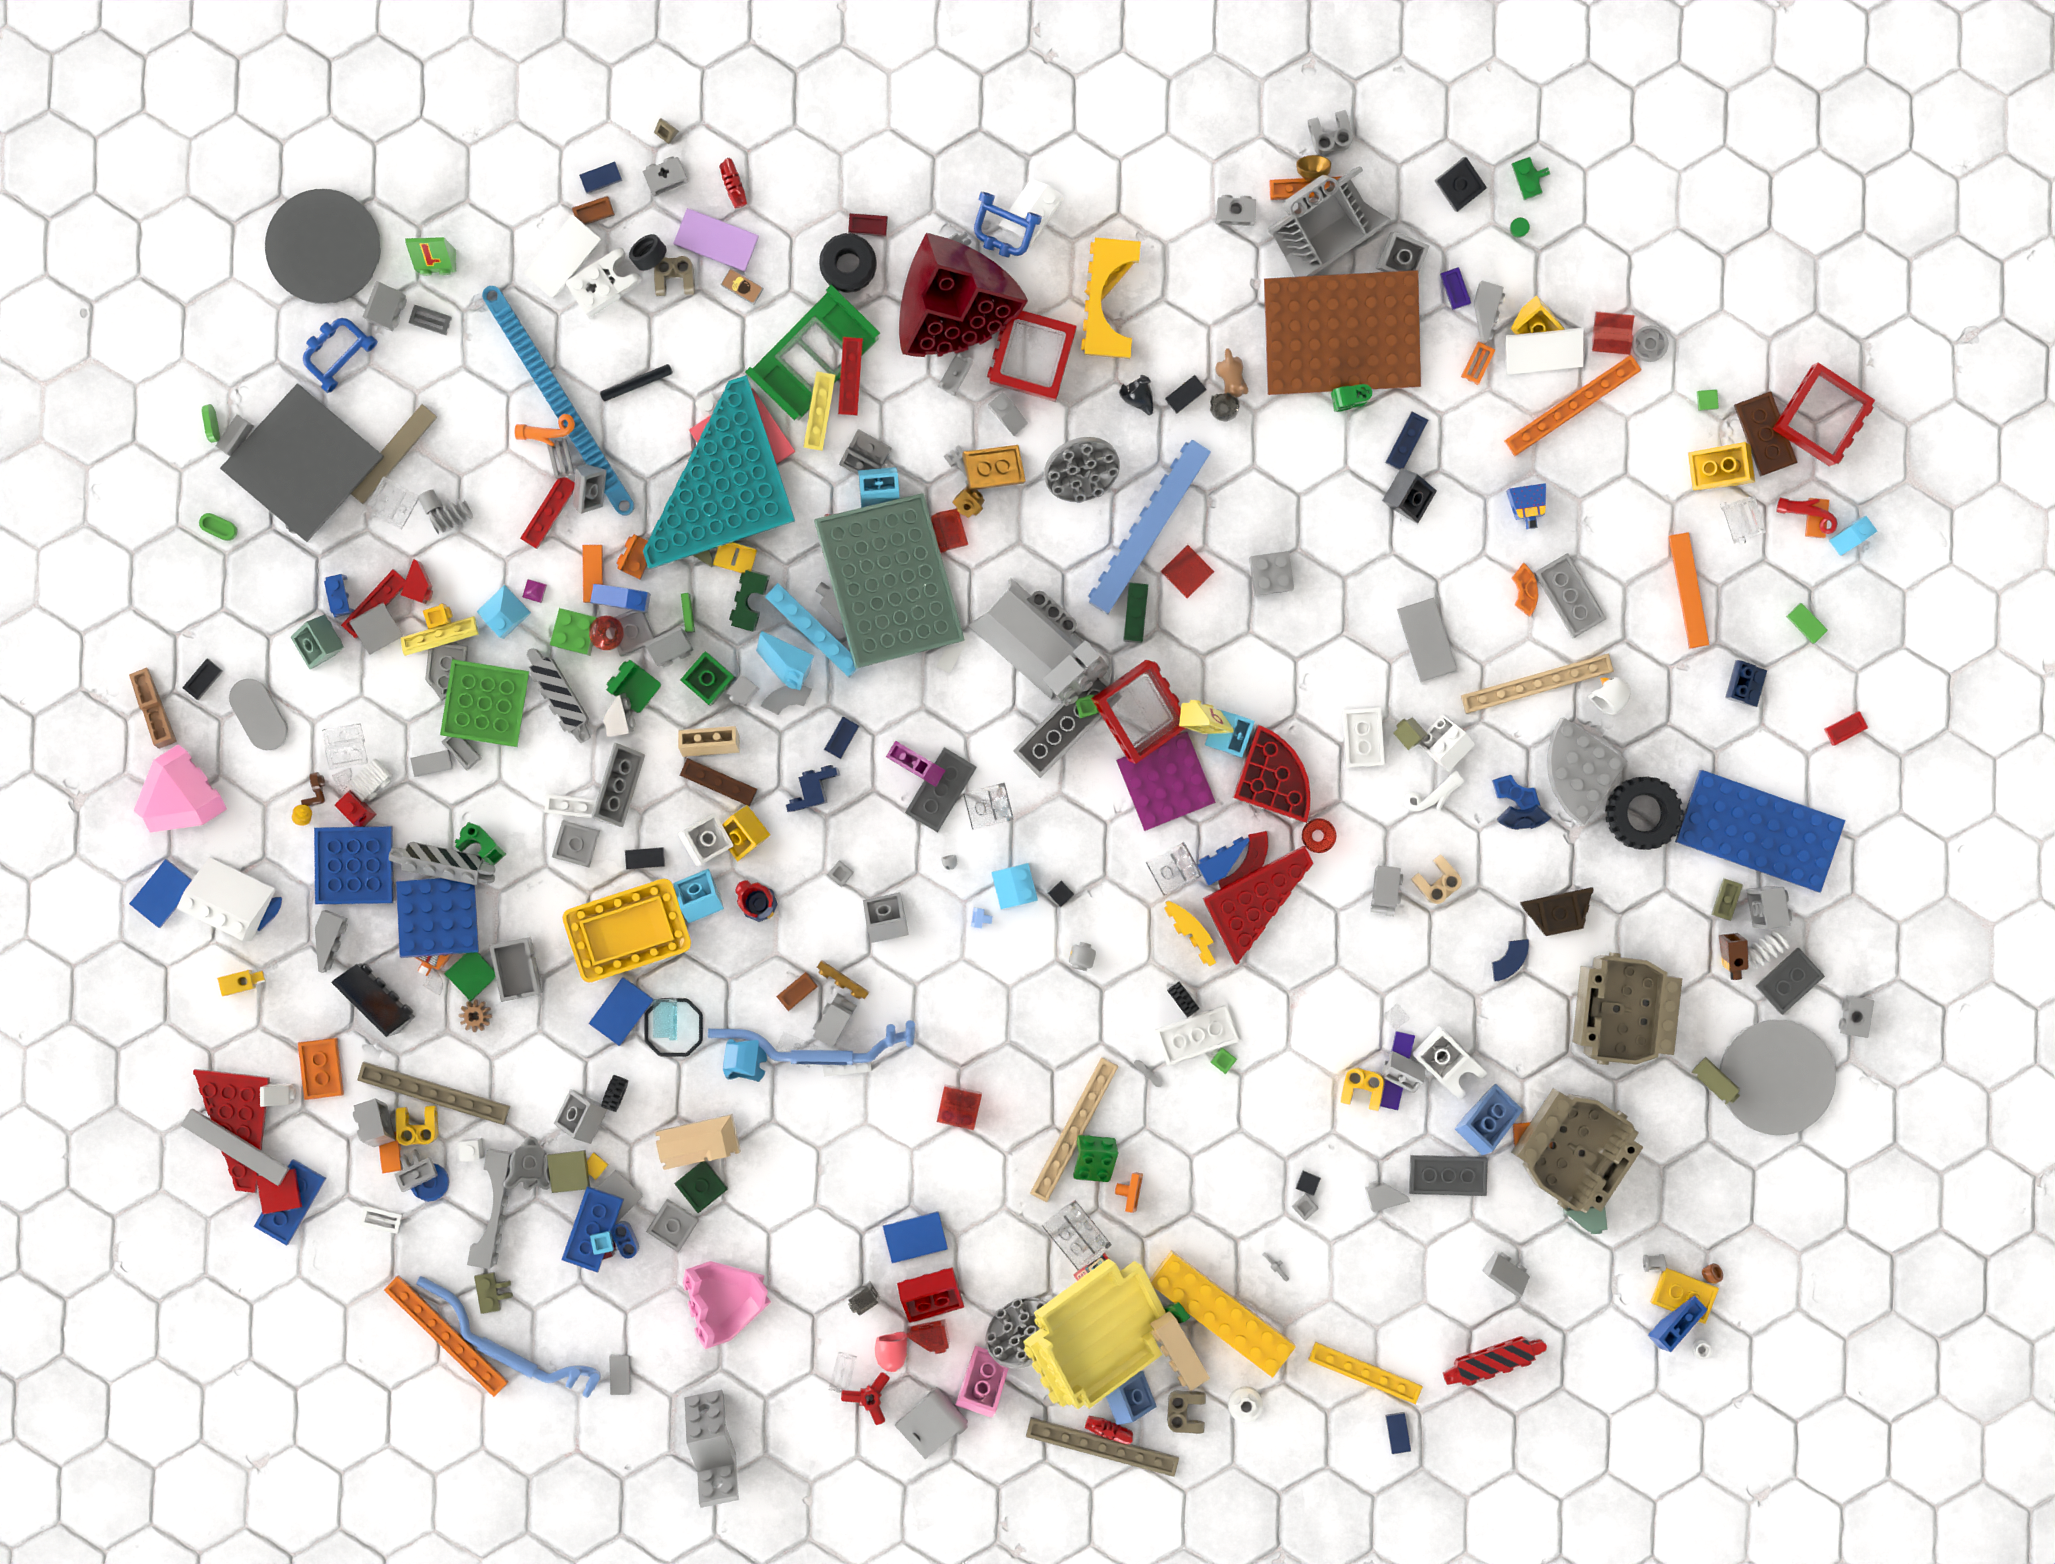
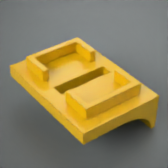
[713,542,758,573]

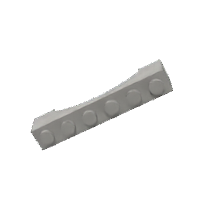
[467,1149,513,1269]

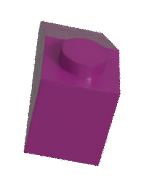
[886,741,946,787]

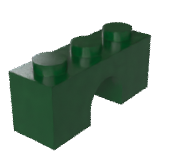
[729,569,770,632]
[1123,583,1149,643]

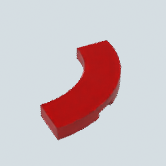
[1218,831,1268,889]

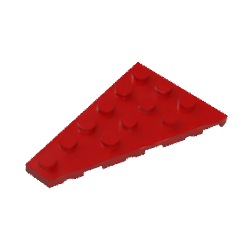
[1202,846,1314,965]
[193,1069,270,1193]

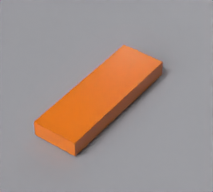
[582,545,603,603]

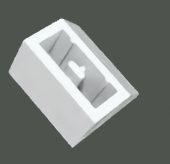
[1418,715,1475,772]

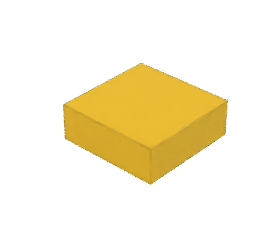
[587,1152,609,1180]

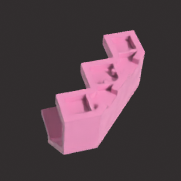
[134,745,227,832]
[683,1261,771,1349]

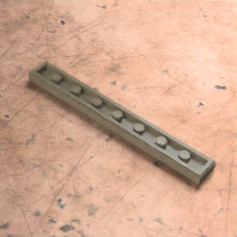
[357,1062,510,1125]
[1026,1417,1179,1477]

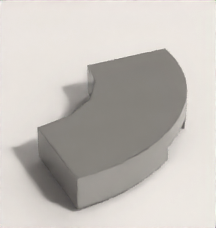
[761,686,812,715]

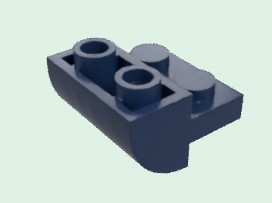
[1725,660,1767,707]

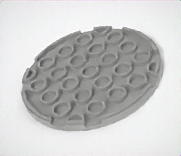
[1720,1020,1836,1135]

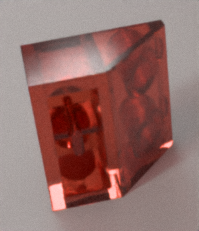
[937,1084,982,1130]

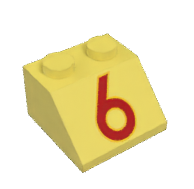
[1179,700,1234,734]

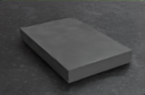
[1755,948,1825,1015]

